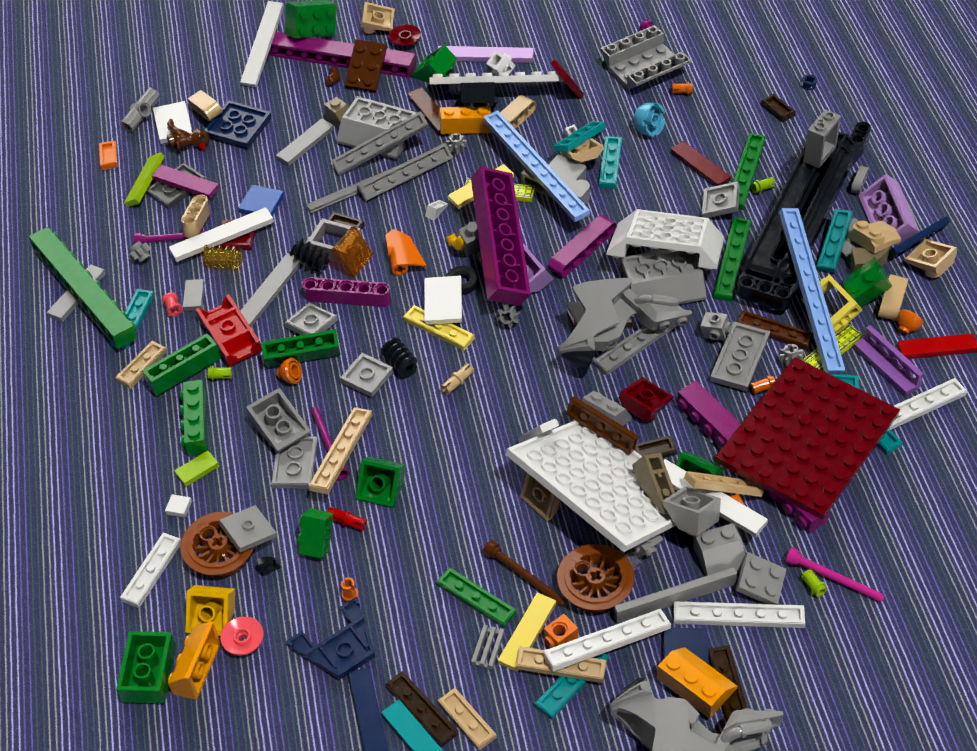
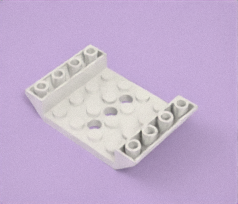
[607,209,724,270]

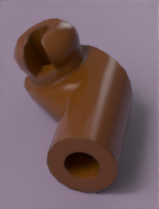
[325,66,340,86]

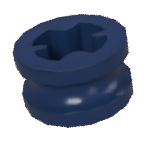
[801,74,817,90]

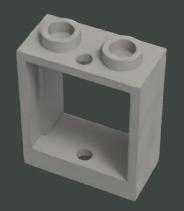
[803,109,841,168]
[306,218,362,265]

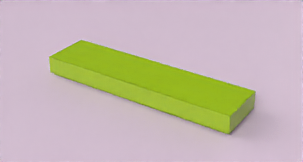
[124,152,165,207]

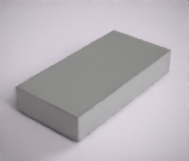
[183,279,205,311]

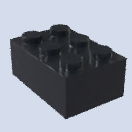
[461,82,498,107]

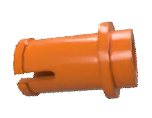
[672,82,692,95]
[750,375,775,395]
[341,577,358,602]

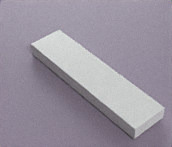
[120,533,181,608]

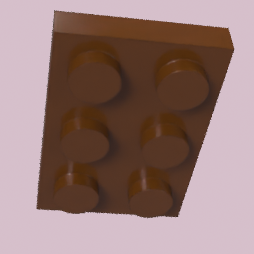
[345,39,388,92]

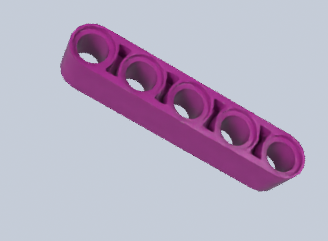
[547,214,617,278]
[302,277,391,307]

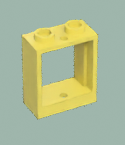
[801,274,863,334]

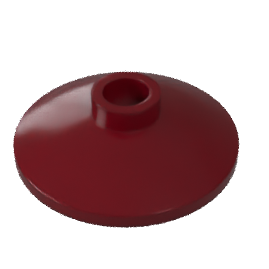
[389,24,421,46]

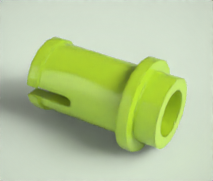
[751,177,775,194]
[208,366,232,381]
[801,569,827,597]

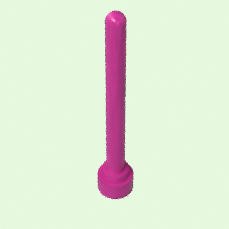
[785,547,884,602]

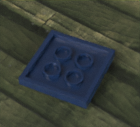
[204,100,272,148]

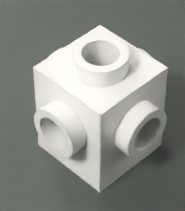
[486,50,516,76]

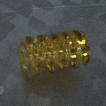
[203,244,243,269]

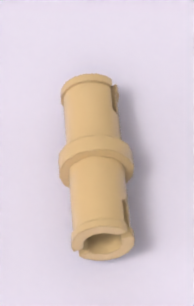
[440,363,474,395]

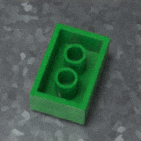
[285,0,337,38]
[116,631,177,704]

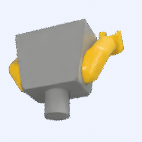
[445,221,480,256]

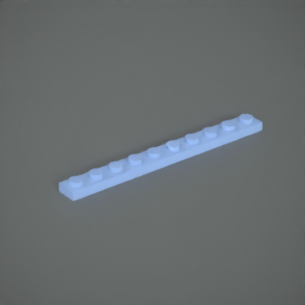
[483,110,590,222]
[779,208,845,374]

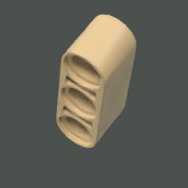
[187,90,223,121]
[500,95,536,129]
[181,195,210,238]
[878,274,909,321]

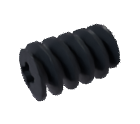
[289,237,330,274]
[381,337,417,378]

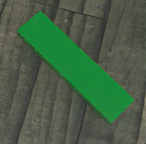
[436,567,517,628]

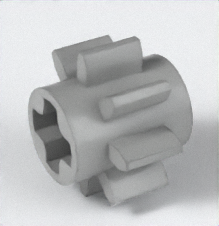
[446,133,467,154]
[128,241,151,263]
[496,304,520,328]
[780,344,804,367]

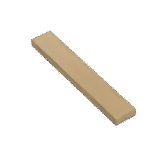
[309,407,373,494]

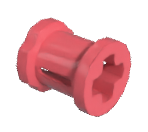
[162,292,183,317]

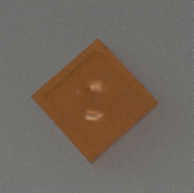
[331,226,374,277]

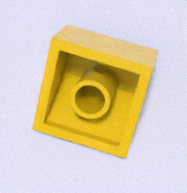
[185,585,235,636]

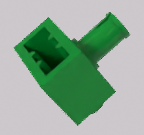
[297,508,333,559]

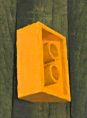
[438,106,491,134]
[168,621,221,700]
[657,647,738,719]

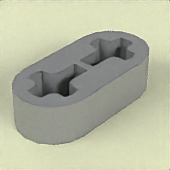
[851,165,869,194]

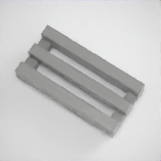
[471,625,505,670]

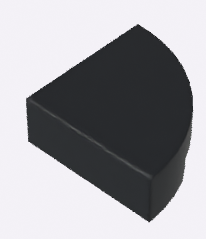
[256,557,281,576]

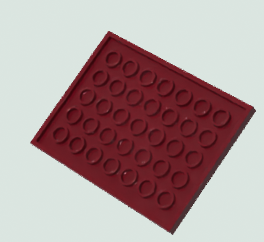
[714,357,901,520]

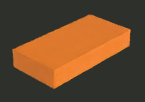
[99,141,118,170]

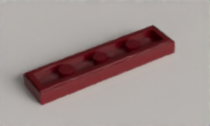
[670,141,731,186]

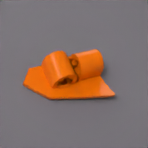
[385,229,426,276]

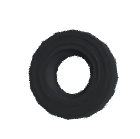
[446,266,478,295]

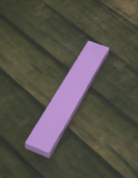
[438,46,534,63]

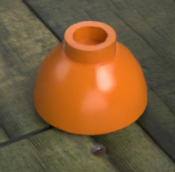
[897,309,923,335]
[277,358,302,384]

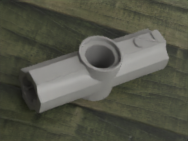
[121,88,160,132]

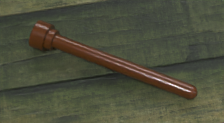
[483,540,566,606]

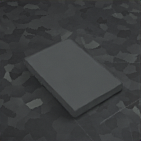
[146,163,207,209]

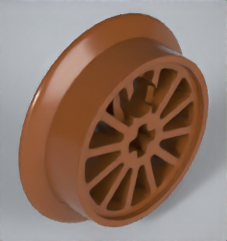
[180,512,254,578]
[557,544,634,613]

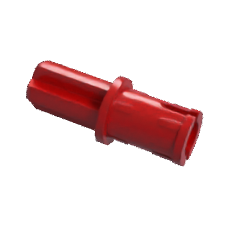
[327,507,367,531]

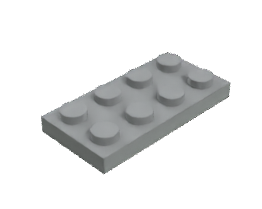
[710,322,770,392]

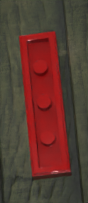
[897,333,977,359]

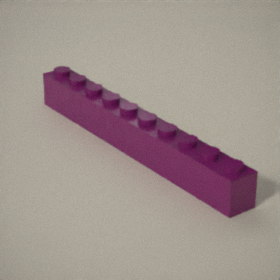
[268,32,416,78]
[677,381,830,534]

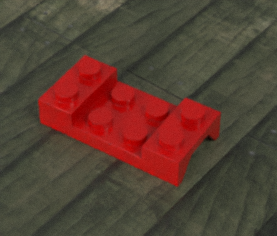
[196,294,262,366]

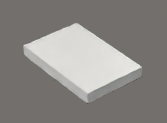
[153,101,192,144]
[424,276,462,325]

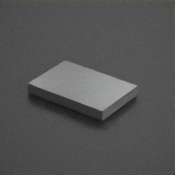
[271,436,318,489]

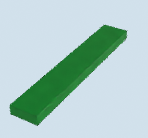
[733,133,766,210]
[713,217,751,302]

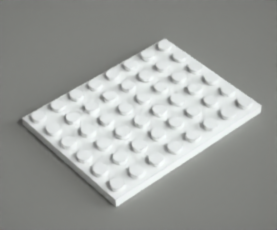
[505,420,677,552]

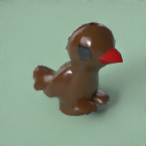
[166,118,210,154]

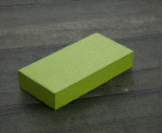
[174,450,219,487]

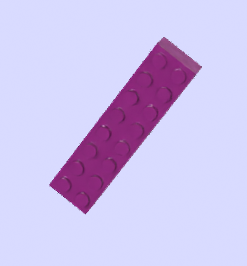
[471,166,531,306]

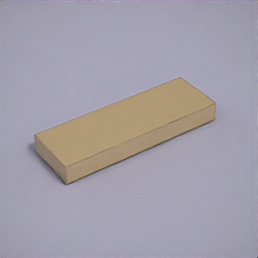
[115,341,167,389]
[438,688,497,751]

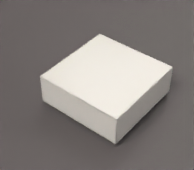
[165,494,192,518]

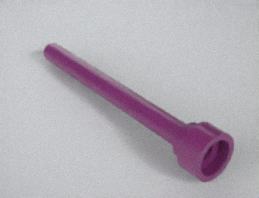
[134,231,206,244]
[311,407,349,480]

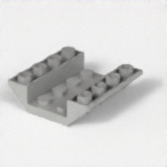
[601,25,691,90]
[336,96,426,160]
[616,249,707,304]

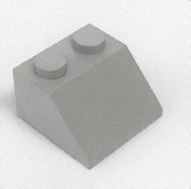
[582,391,632,426]
[662,487,721,536]
[693,523,745,576]

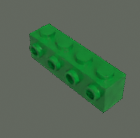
[261,329,341,368]
[142,333,221,396]
[180,380,208,457]

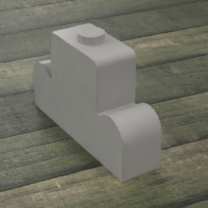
[521,155,590,205]

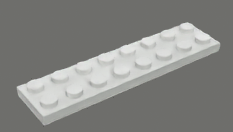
[429,71,562,85]

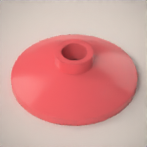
[220,617,264,656]

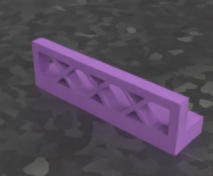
[853,325,924,397]

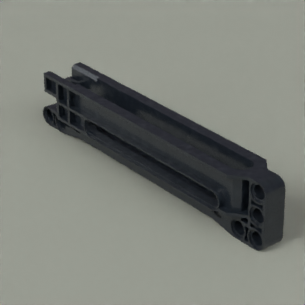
[737,121,871,311]

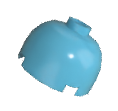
[633,103,665,137]

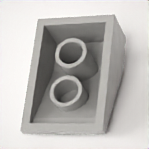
[246,388,311,452]

